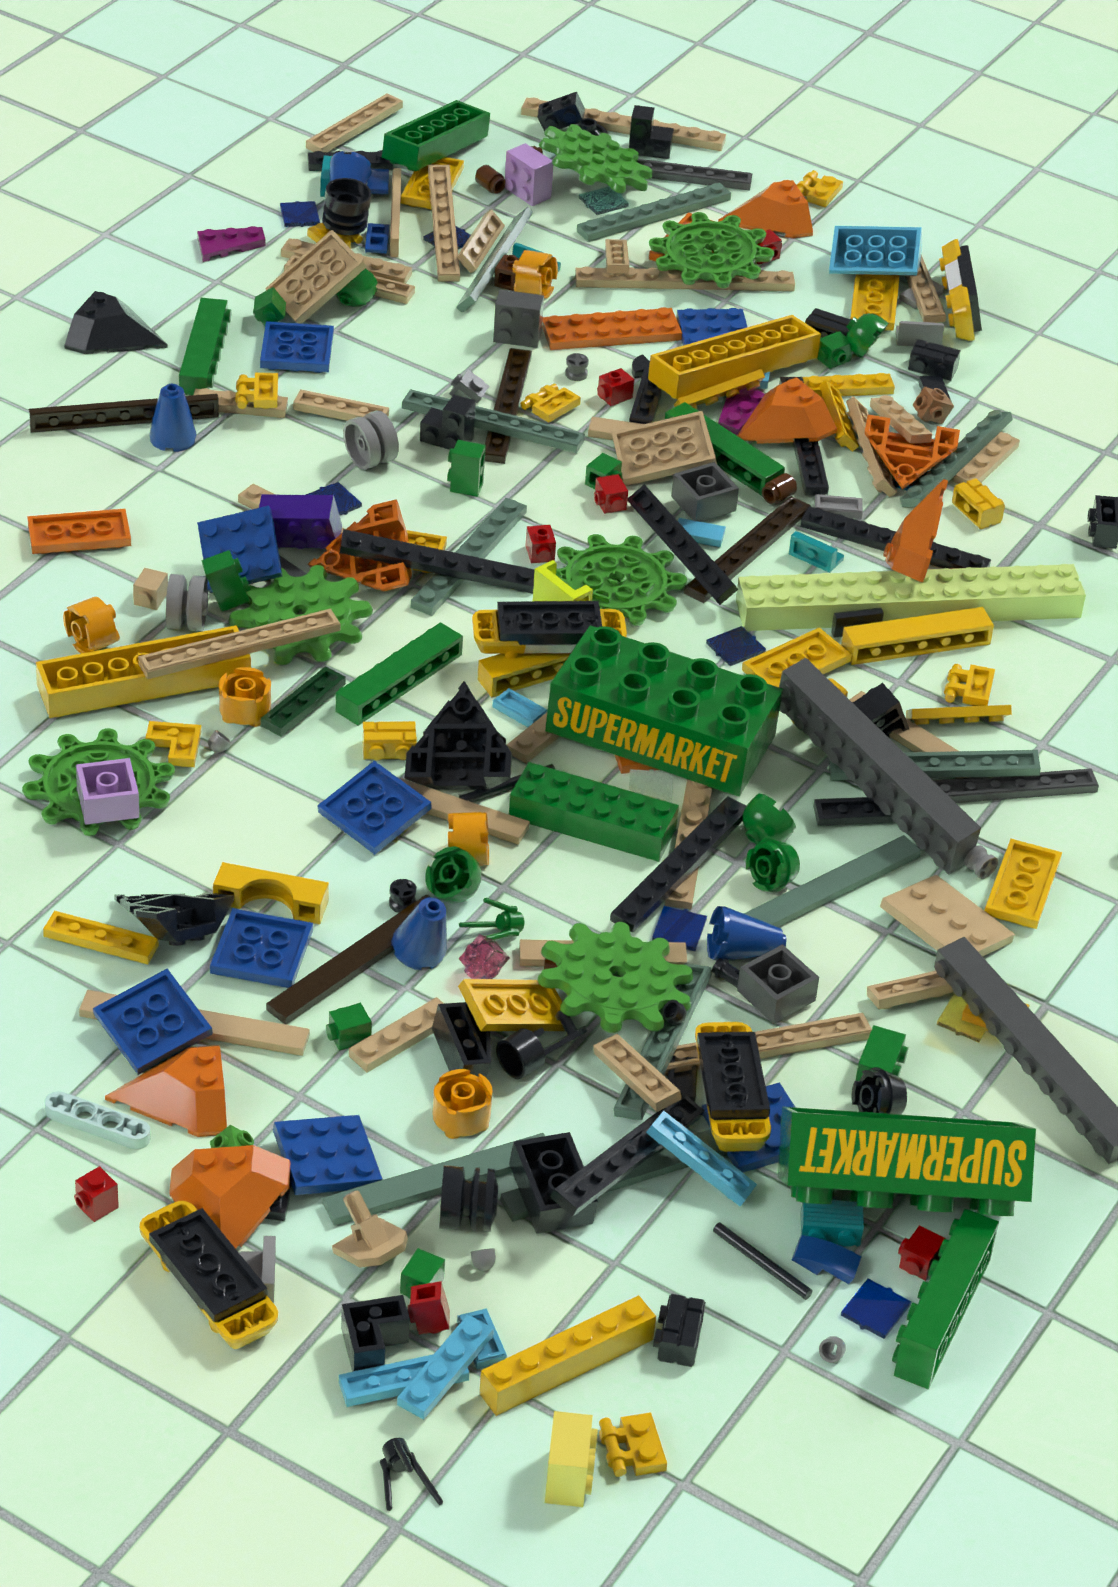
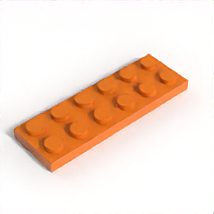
[542,307,682,350]

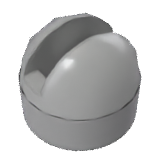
[208,730,231,753]
[470,1248,496,1271]
[819,1336,846,1363]

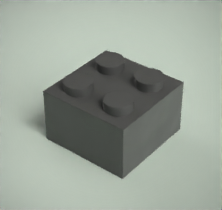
[493,290,544,348]
[671,462,739,522]
[737,945,820,1024]

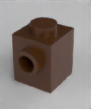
[494,254,520,291]

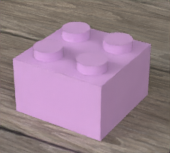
[505,143,554,206]
[76,758,139,825]

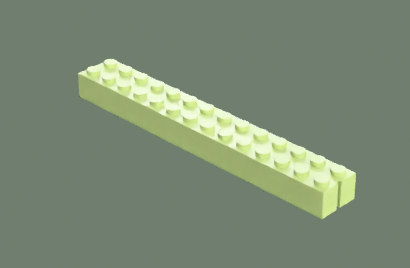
[736,564,1086,631]

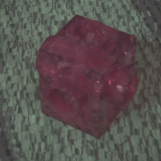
[458,934,510,979]

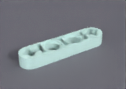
[44,1091,151,1149]

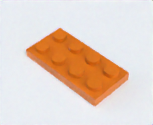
[27,508,131,554]

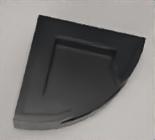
[632,354,650,378]

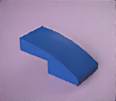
[367,169,389,194]
[365,223,390,253]
[791,1235,862,1285]

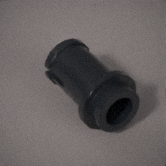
[712,958,740,988]

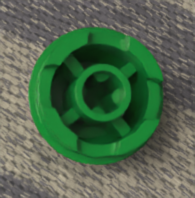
[746,838,800,892]

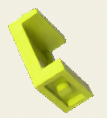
[533,560,593,601]

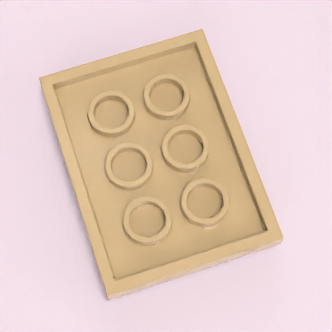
[265,230,367,324]
[611,411,717,486]
[880,875,1015,957]

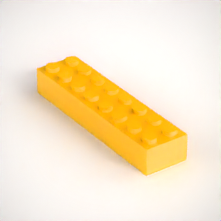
[648,315,821,399]
[36,625,251,718]

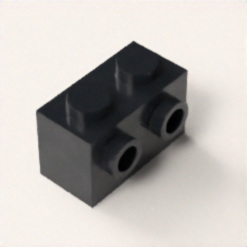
[537,91,585,132]
[1087,495,1118,549]

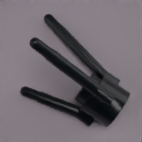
[379,1438,443,1511]

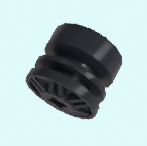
[322,178,371,235]
[439,1165,499,1232]

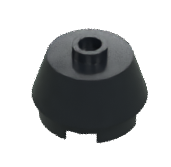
[851,1067,907,1114]

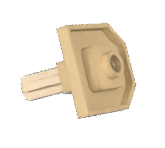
[332,1190,408,1268]

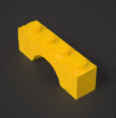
[213,862,329,924]

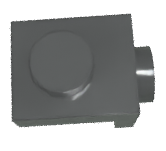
[449,369,489,403]

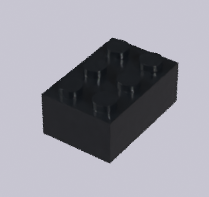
[509,1132,598,1234]

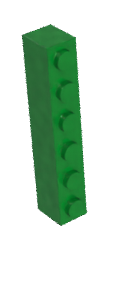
[179,297,232,396]
[664,402,785,497]
[335,622,463,726]

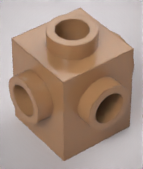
[912,387,954,424]

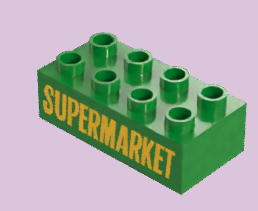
[545,625,783,797]
[777,1106,1036,1216]

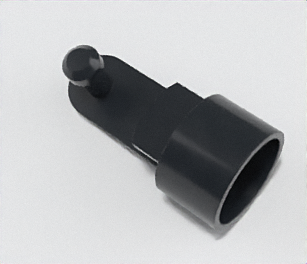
[496,1010,588,1079]

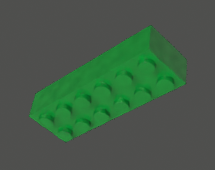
[382,100,491,171]
[509,762,679,862]
[892,1209,999,1390]

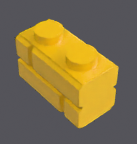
[952,478,1005,530]
[362,721,417,760]

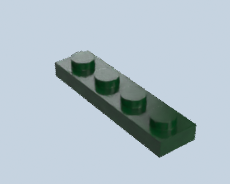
[261,666,346,737]

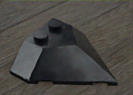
[64,291,168,354]
[404,681,512,790]
[114,893,234,946]

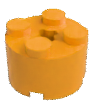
[513,250,558,298]
[63,596,120,654]
[219,667,271,727]
[448,812,489,866]
[432,1069,493,1139]

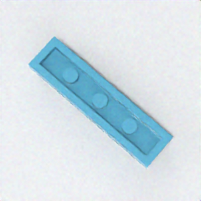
[646,1111,757,1206]
[397,1314,494,1420]
[338,1354,469,1407]

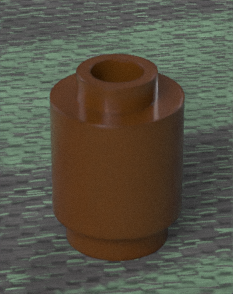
[475,165,506,194]
[762,473,797,504]

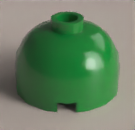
[335,268,378,307]
[846,313,889,359]
[742,793,796,844]
[425,846,481,903]

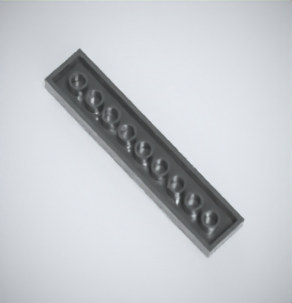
[779,658,981,875]

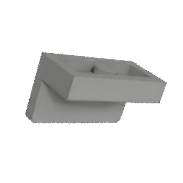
[895,321,944,346]
[239,1236,276,1303]

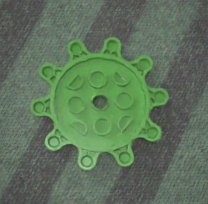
[539,124,652,194]
[649,212,774,288]
[556,534,687,625]
[228,565,373,665]
[22,728,175,836]
[537,922,693,1033]

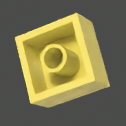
[545,1411,598,1507]

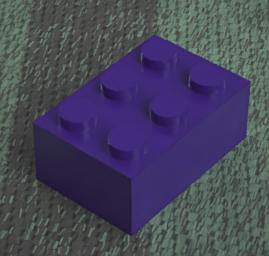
[259,494,342,549]

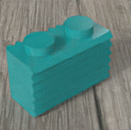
[800,1200,864,1247]

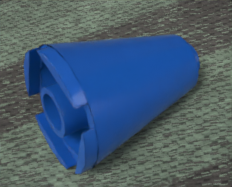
[330,151,372,184]
[149,383,197,452]
[391,897,447,970]
[707,906,787,961]

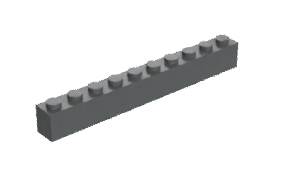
[934,937,1118,1164]

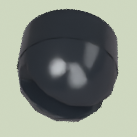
[662,1000,687,1025]

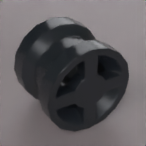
[389,879,417,913]

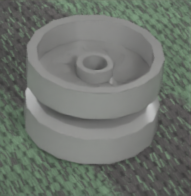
[343,410,399,470]
[165,574,208,631]

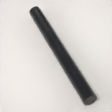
[459,764,555,802]
[713,1222,813,1300]

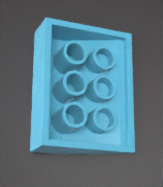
[829,226,922,275]

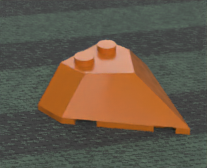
[718,180,813,238]
[737,377,837,444]
[864,415,960,489]
[883,479,948,582]
[308,499,412,592]
[105,1045,227,1137]
[169,1145,291,1249]

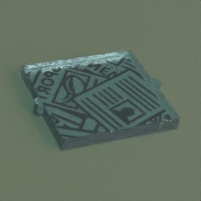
[579,186,629,215]

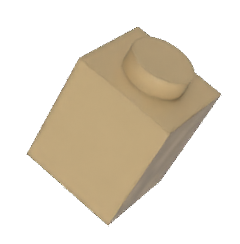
[133,567,168,610]

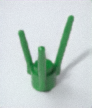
[459,898,525,944]

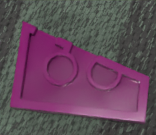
[197,226,266,262]
[718,388,765,435]

